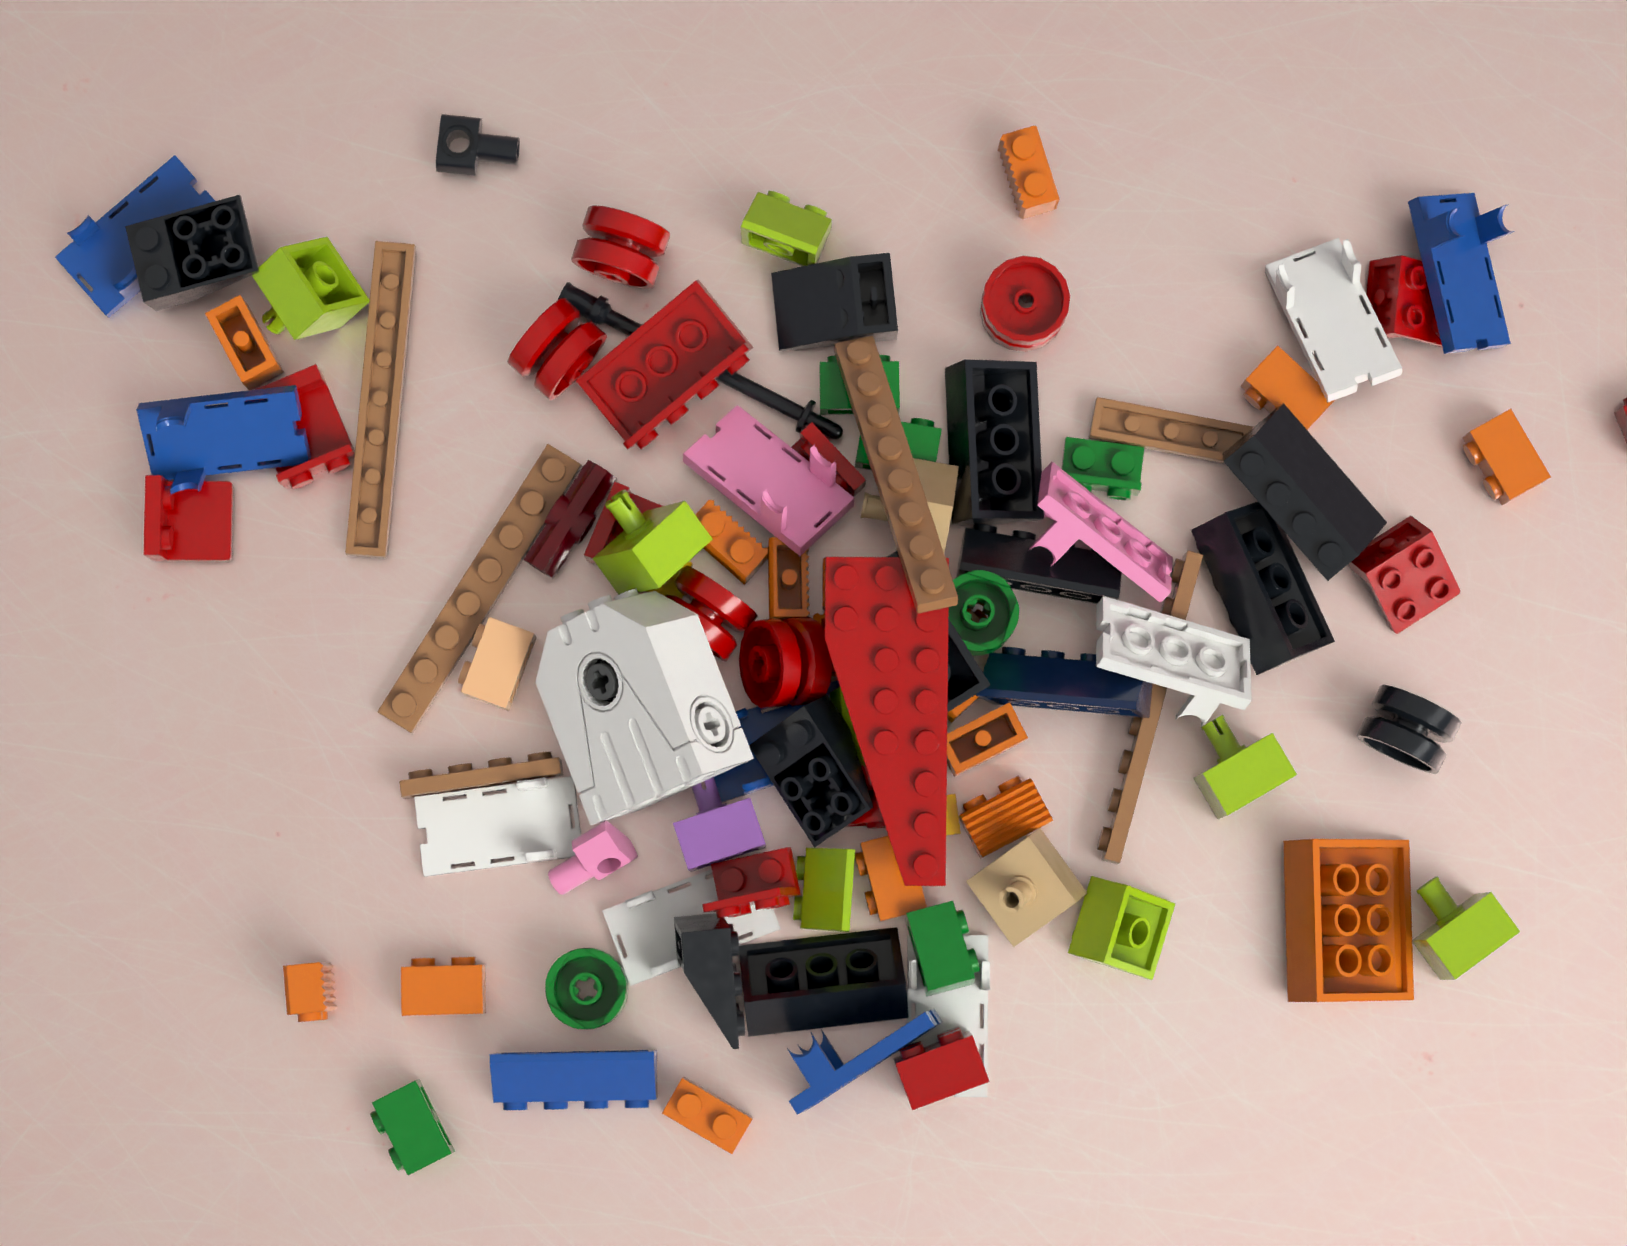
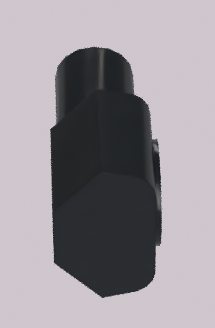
[436,114,520,176]

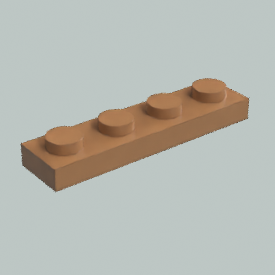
[1089,397,1253,464]
[399,752,564,799]

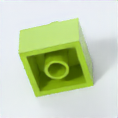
[252,237,370,340]
[593,490,713,595]
[1193,715,1297,819]
[1412,877,1520,980]

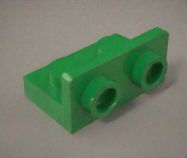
[1061,437,1144,500]

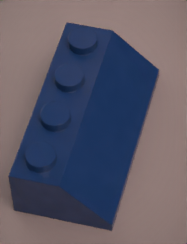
[976,647,1153,718]

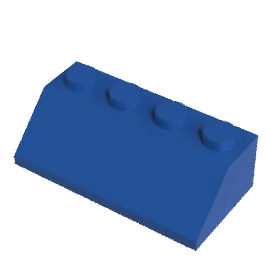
[489,1050,658,1110]

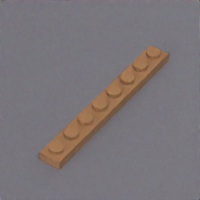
[345,241,416,558]
[834,336,958,614]
[377,444,582,734]
[1097,551,1203,864]

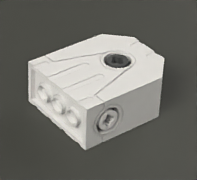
[535,589,754,825]

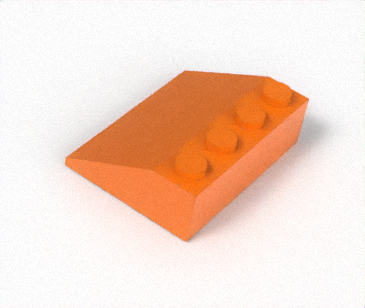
[1283,839,1414,1002]

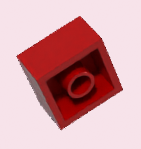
[893,1027,990,1110]

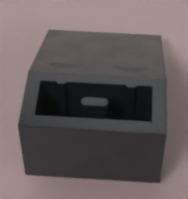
[125,195,259,311]
[771,253,898,351]
[749,694,874,848]
[674,913,745,1049]

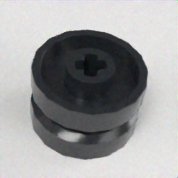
[1357,685,1462,774]

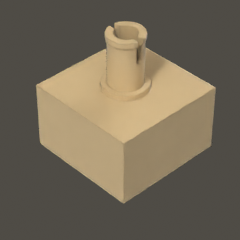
[860,458,959,553]
[966,828,1087,947]

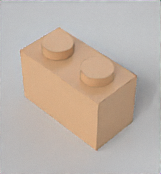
[458,617,537,711]

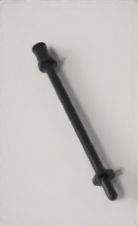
[558,282,843,440]

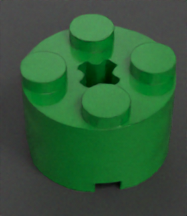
[948,570,1019,656]
[545,948,628,1029]

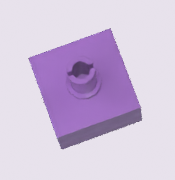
[673,777,766,872]

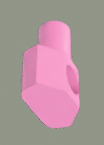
[548,821,638,895]

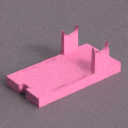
[683,405,855,556]
[1029,462,1173,603]

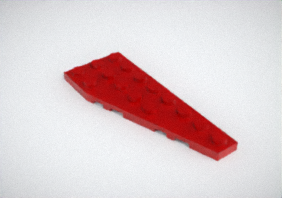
[824,557,949,886]

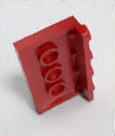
[576,279,754,450]

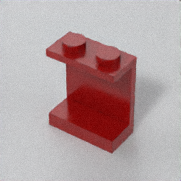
[247,364,355,489]

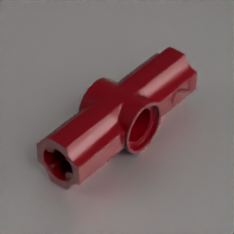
[524,460,617,579]

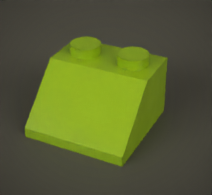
[741,191,832,266]
[793,847,855,932]
[1068,876,1175,980]

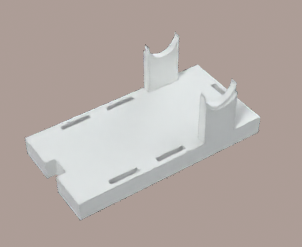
[1265,238,1402,403]
[1096,596,1252,727]
[414,776,581,877]
[602,854,781,986]
[906,935,990,1097]

